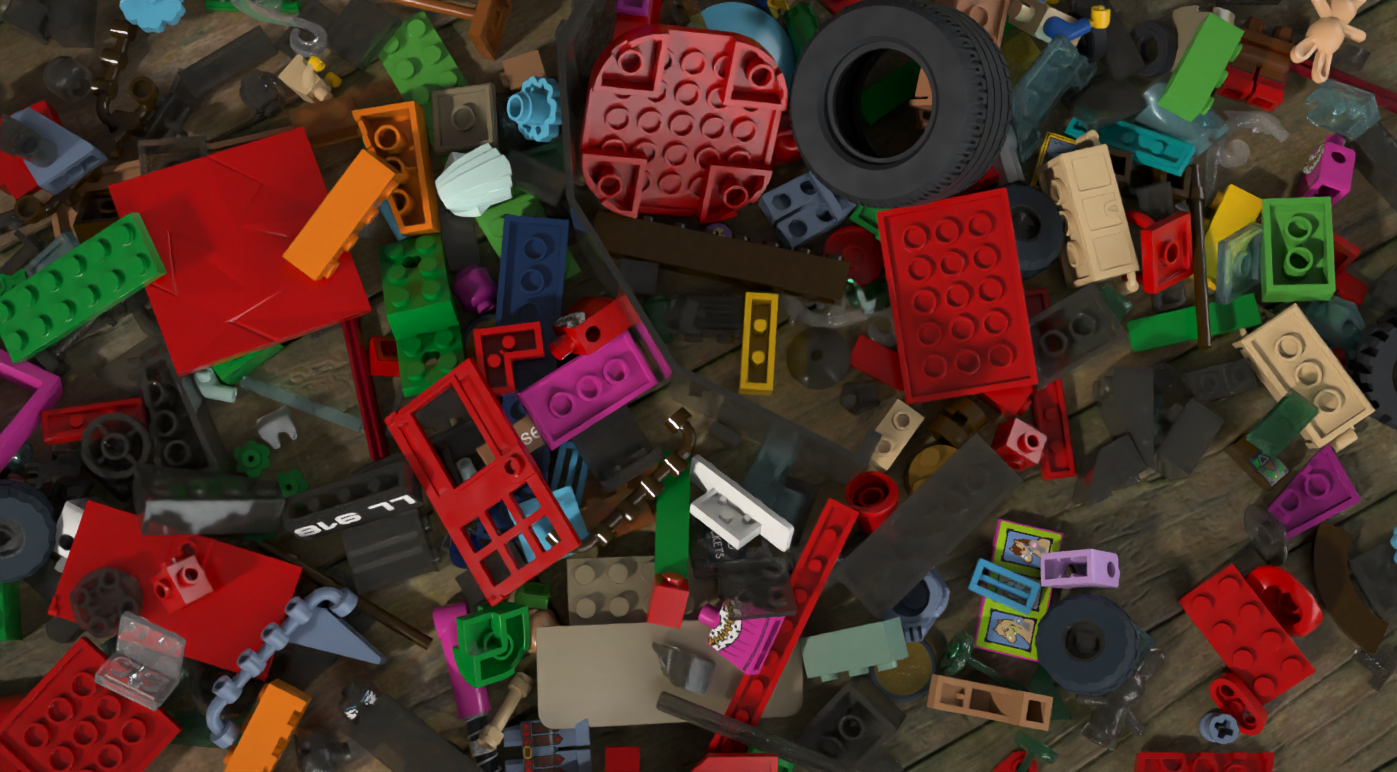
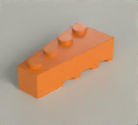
[351,101,441,237]
[282,149,404,281]
[223,678,313,772]

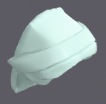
[435,143,513,217]

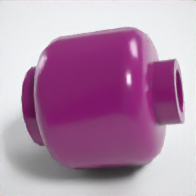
[452,264,498,314]

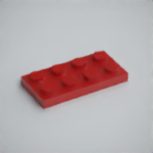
[1177,561,1316,706]

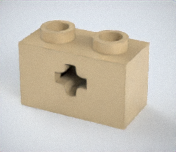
[856,399,925,473]

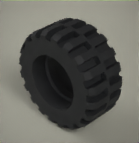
[1348,310,1397,430]

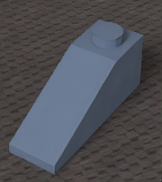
[288,596,387,665]

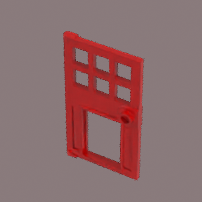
[384,358,582,608]

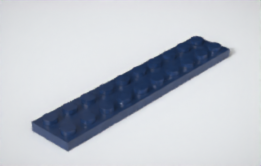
[476,214,570,542]

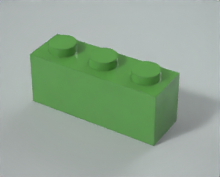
[1156,13,1245,123]

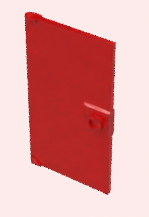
[48,500,304,682]

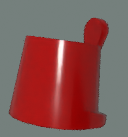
[844,471,902,544]

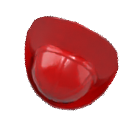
[1245,565,1323,637]

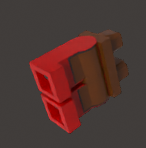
[1214,16,1295,112]

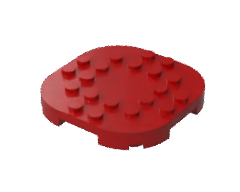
[579,24,788,223]

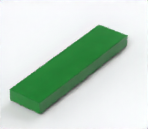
[1125,293,1262,354]

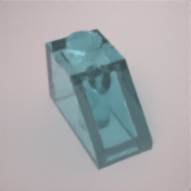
[1304,295,1366,362]

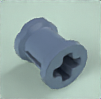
[1199,712,1239,744]

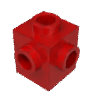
[988,418,1047,471]
[150,555,213,615]

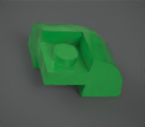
[452,602,531,689]

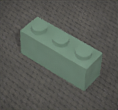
[799,617,909,682]

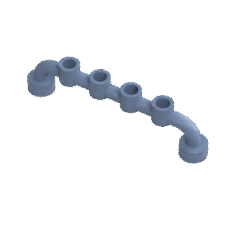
[206,587,358,749]

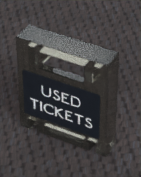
[689,518,773,579]

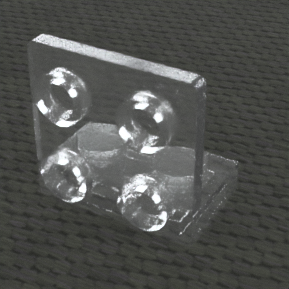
[94,611,186,711]

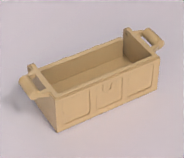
[1036,130,1140,296]
[1232,303,1376,453]

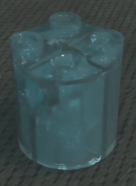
[1133,82,1230,166]

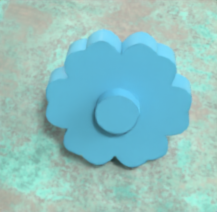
[119,0,186,33]
[507,76,567,142]

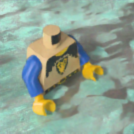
[1008,0,1110,53]

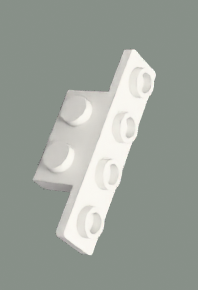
[689,454,794,552]

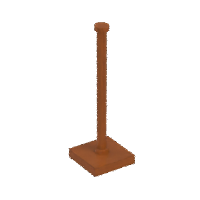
[386,0,513,61]

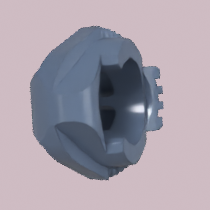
[873,556,950,643]

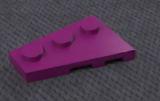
[1257,443,1361,546]

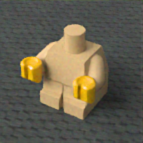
[278,53,342,105]

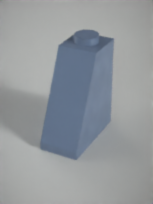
[1,107,108,196]

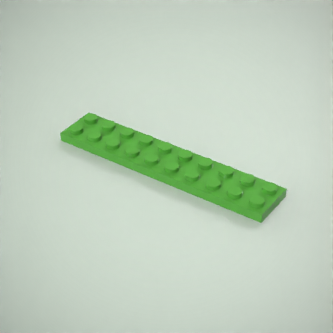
[369,10,582,284]

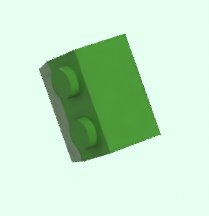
[1260,196,1336,302]

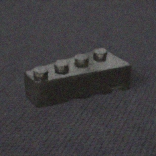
[131,462,285,535]

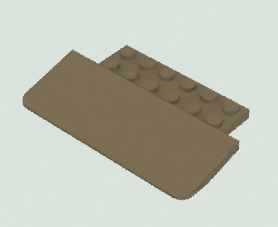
[536,551,803,729]

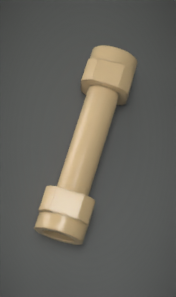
[477,672,534,751]

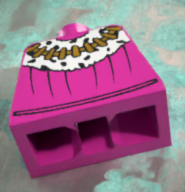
[1295,134,1356,208]
[698,600,785,675]

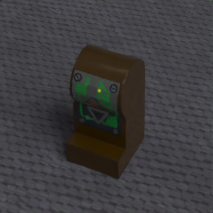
[1223,427,1290,491]

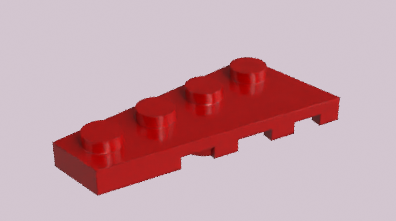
[1133,752,1275,772]

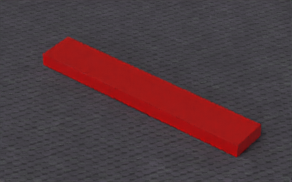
[1024,287,1077,481]

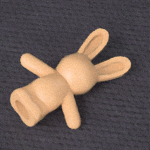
[1290,0,1367,84]

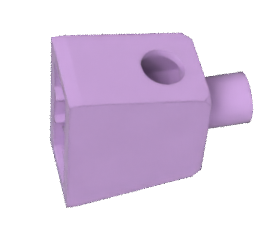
[1041,549,1120,590]

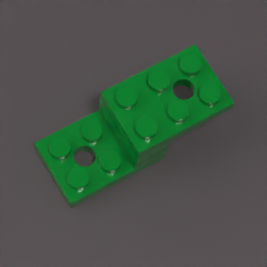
[378,232,466,397]

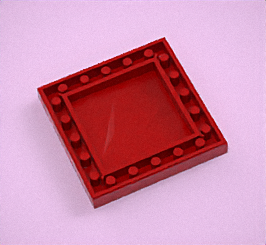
[108,127,371,377]

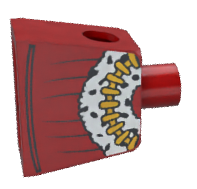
[549,296,631,360]

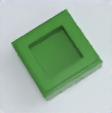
[514,581,552,610]

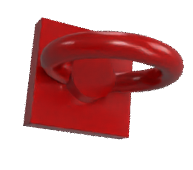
[1121,210,1193,294]

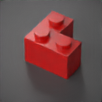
[473,321,546,397]

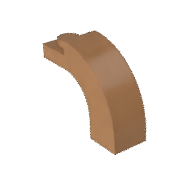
[927,674,1053,731]

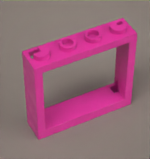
[0,349,64,472]

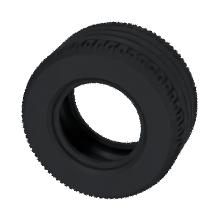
[788,0,1013,209]

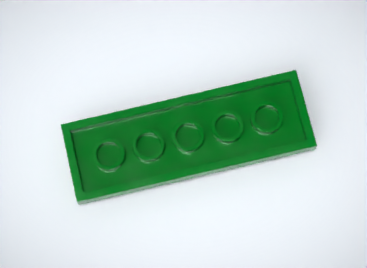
[0,213,167,364]

